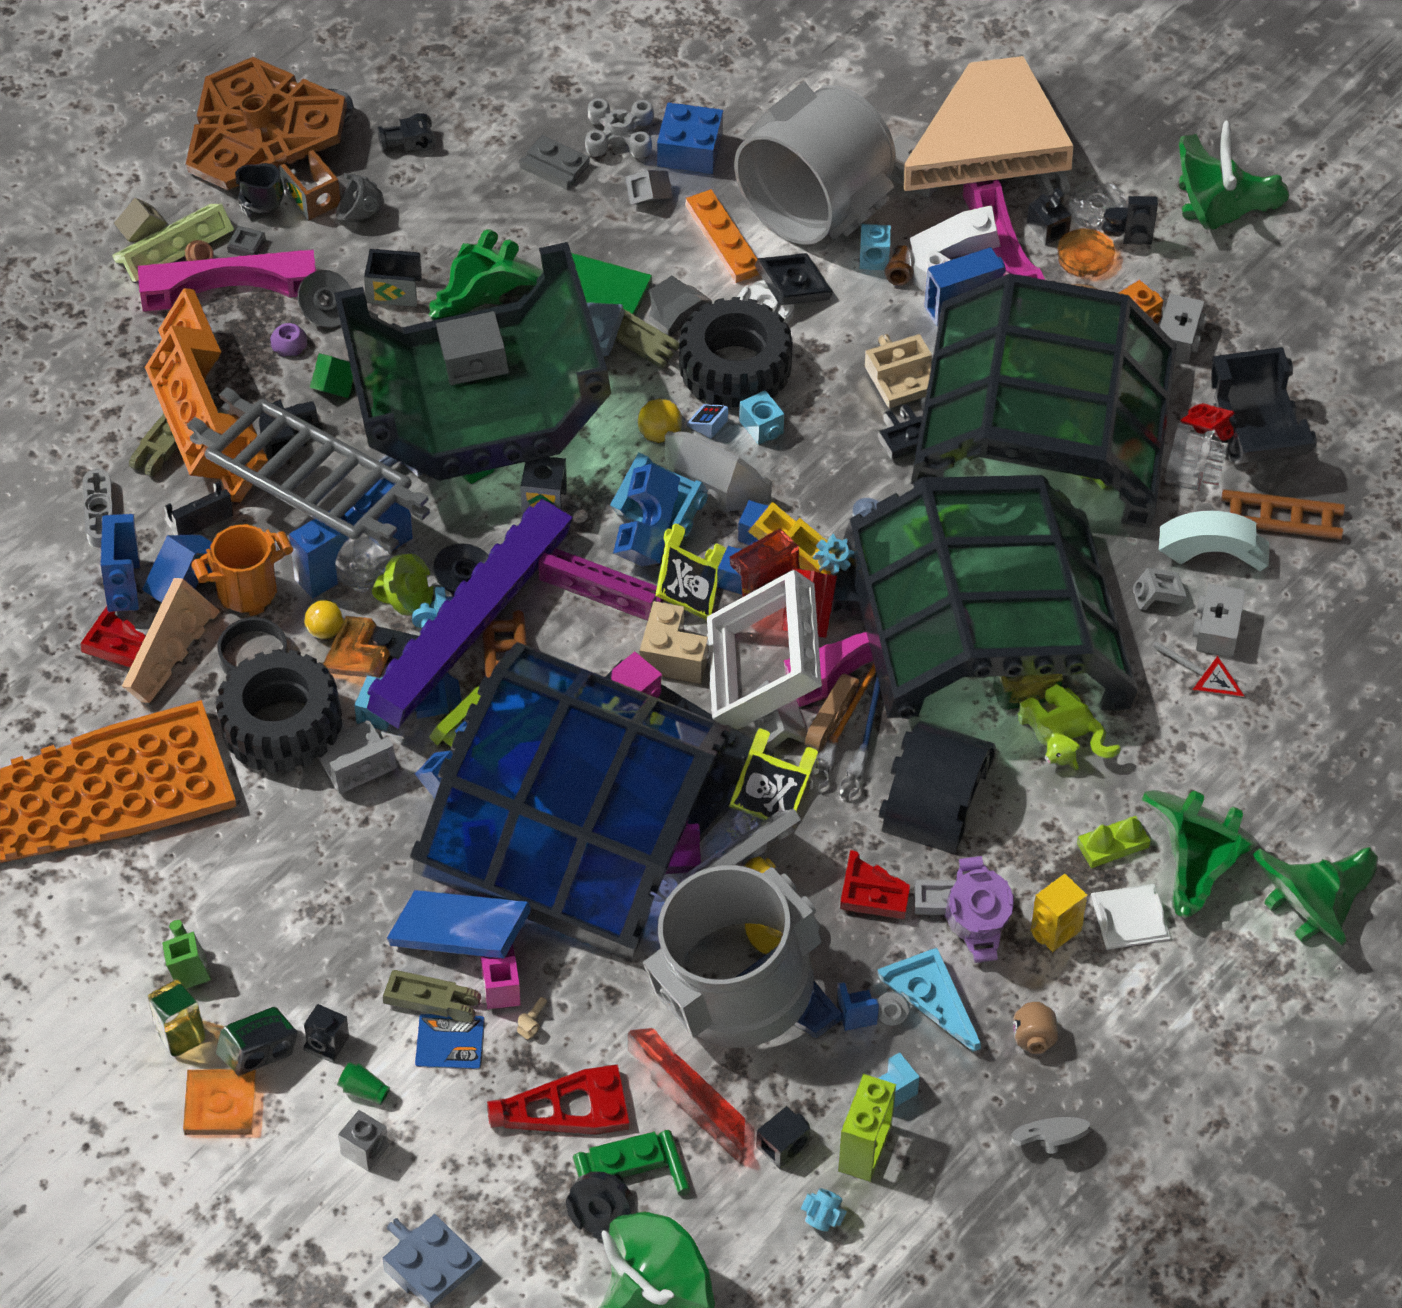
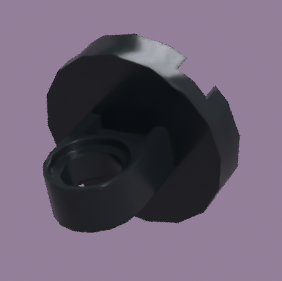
[566,1172,636,1239]

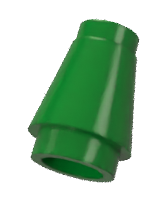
[337,1062,390,1105]

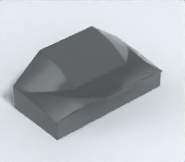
[649,275,712,336]

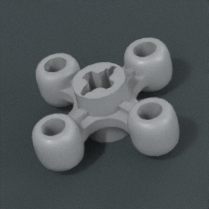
[585,98,654,159]

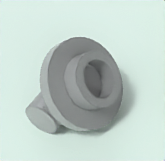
[877,992,911,1025]

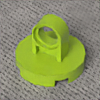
[372,553,433,616]

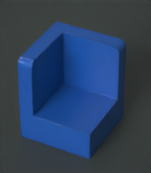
[837,982,879,1031]

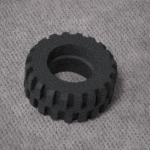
[679,297,793,410]
[216,649,342,773]

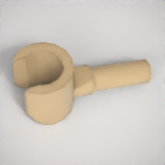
[517,997,547,1040]

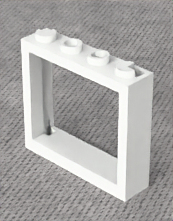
[707,570,822,730]

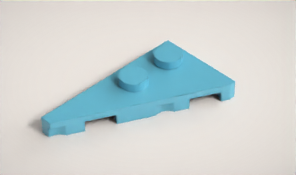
[877,948,981,1052]

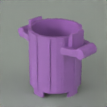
[945,856,1014,963]

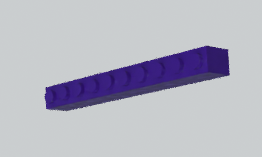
[367,499,573,729]

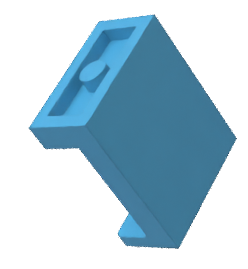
[610,452,708,537]

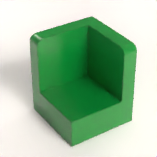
[310,353,353,398]

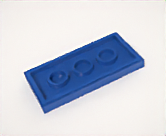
[387,890,531,959]

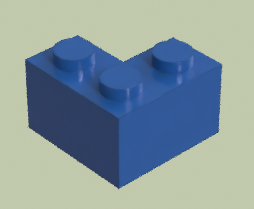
[142,535,212,603]

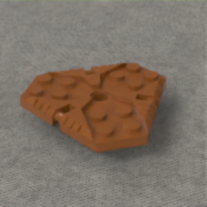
[185,57,347,190]

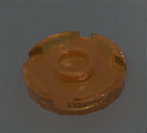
[1057,228,1115,277]

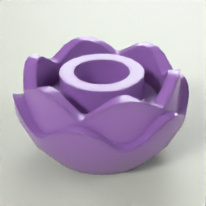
[270,323,307,357]

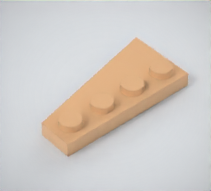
[122,578,220,703]

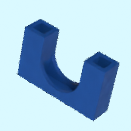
[289,478,413,599]

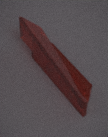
[627,1028,745,1164]

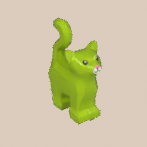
[1017,684,1121,771]

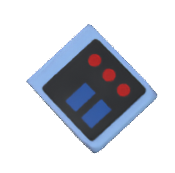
[687,404,728,439]

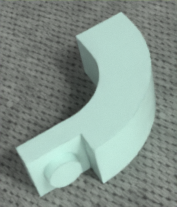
[1159,511,1269,571]

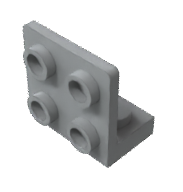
[317,721,397,794]

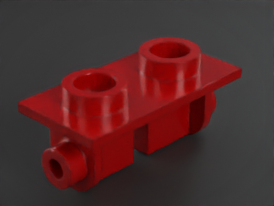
[1180,403,1235,440]

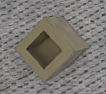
[114,197,167,242]

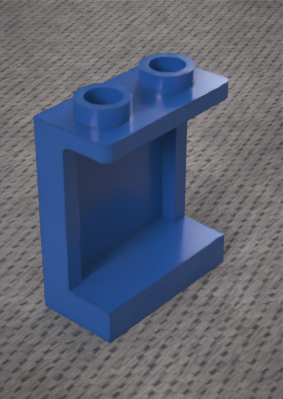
[101,514,140,612]

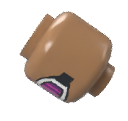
[1013,1002,1058,1054]

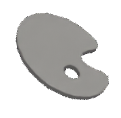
[1011,1117,1090,1153]

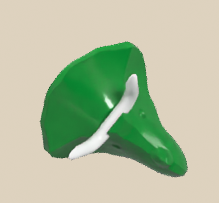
[1178,120,1289,231]
[598,1211,715,1308]

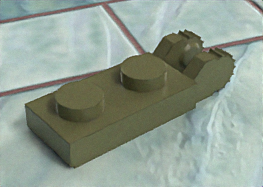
[129,413,178,477]
[383,970,482,1023]

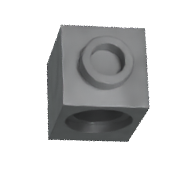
[338,1110,389,1172]

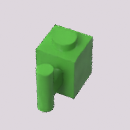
[162,920,211,989]

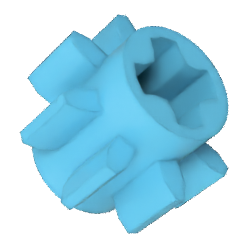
[813,534,854,576]
[801,1188,847,1232]

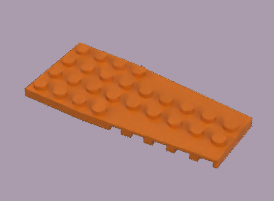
[0,700,237,863]

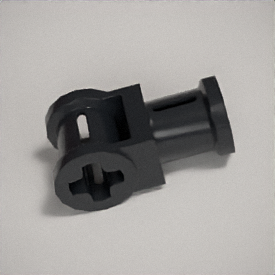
[377,113,437,151]

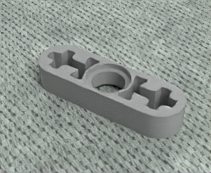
[83,469,114,547]

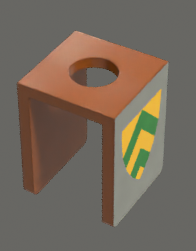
[280,150,340,221]

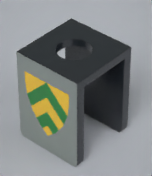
[364,249,422,307]
[520,457,567,516]

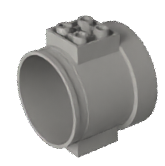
[734,81,896,244]
[643,865,821,1048]

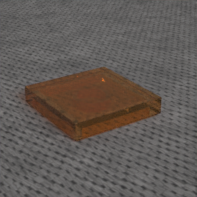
[183,1069,256,1135]

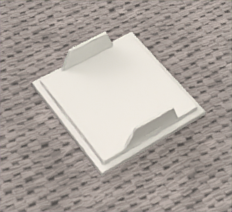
[1091,884,1171,950]

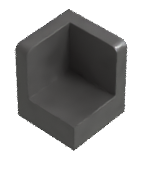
[625,170,673,205]

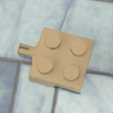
[865,334,944,408]

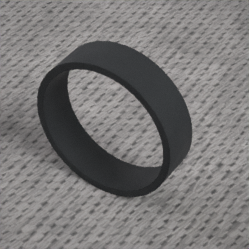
[217,617,288,675]

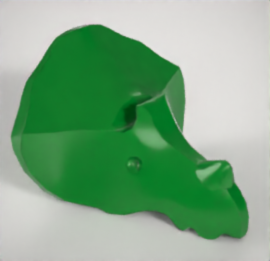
[428,229,543,321]
[1141,790,1258,918]
[1253,847,1378,946]

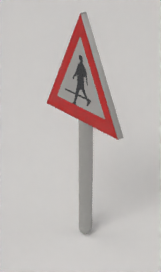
[1154,642,1245,698]

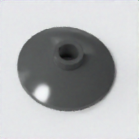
[298,270,352,328]

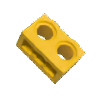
[1030,874,1088,952]

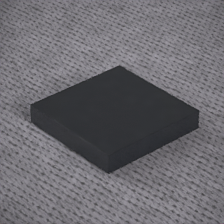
[755,253,833,306]

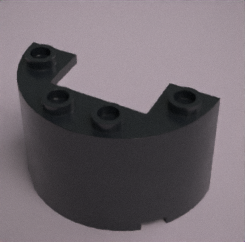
[1211,347,1317,464]
[878,721,996,855]

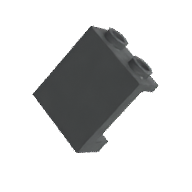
[436,311,509,385]

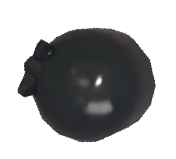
[235,163,284,218]

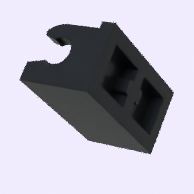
[164,481,233,535]

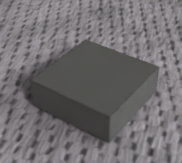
[227,226,266,256]

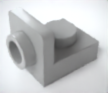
[1133,567,1187,610]

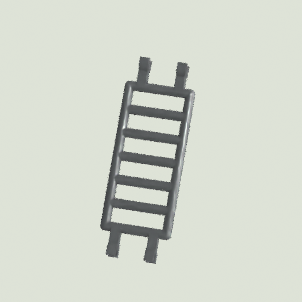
[187,387,430,552]

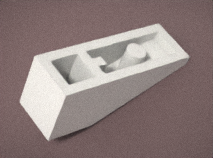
[910,206,1001,262]

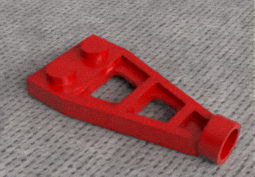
[487,1064,629,1135]

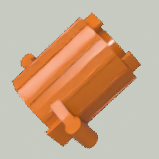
[191,524,293,616]

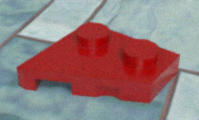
[80,606,146,668]
[840,850,910,919]

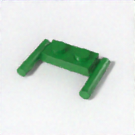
[572,1130,691,1196]

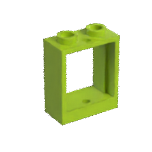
[838,1074,896,1182]

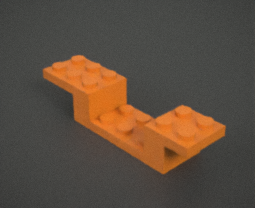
[145,288,268,503]

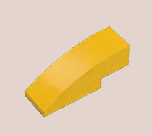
[748,502,838,575]

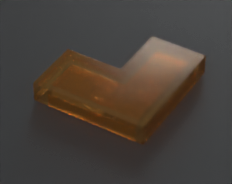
[323,616,390,678]

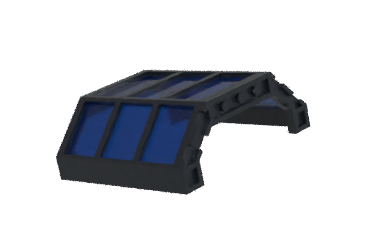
[409,642,732,962]

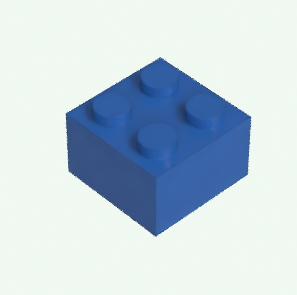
[657,102,723,174]

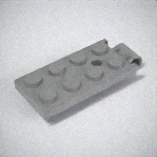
[650,809,801,902]

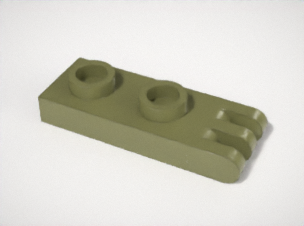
[615,309,679,369]

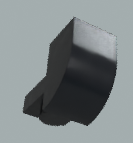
[259,399,319,461]

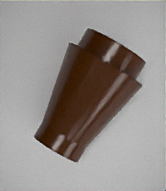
[885,245,913,286]

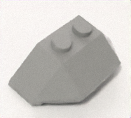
[665,431,772,512]

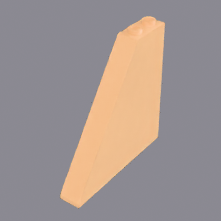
[904,56,1073,191]

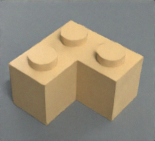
[639,601,708,684]

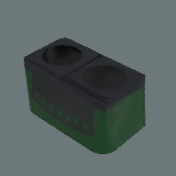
[216,1007,298,1076]

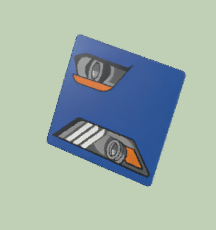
[415,1014,484,1069]

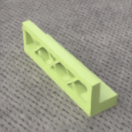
[112,204,234,281]

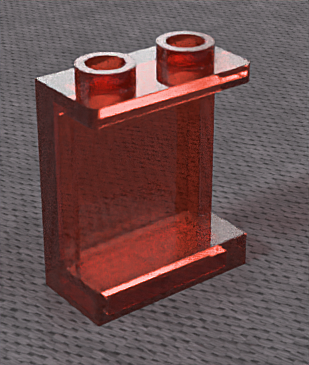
[729,528,800,601]

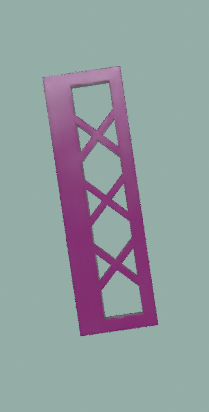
[539,548,664,621]

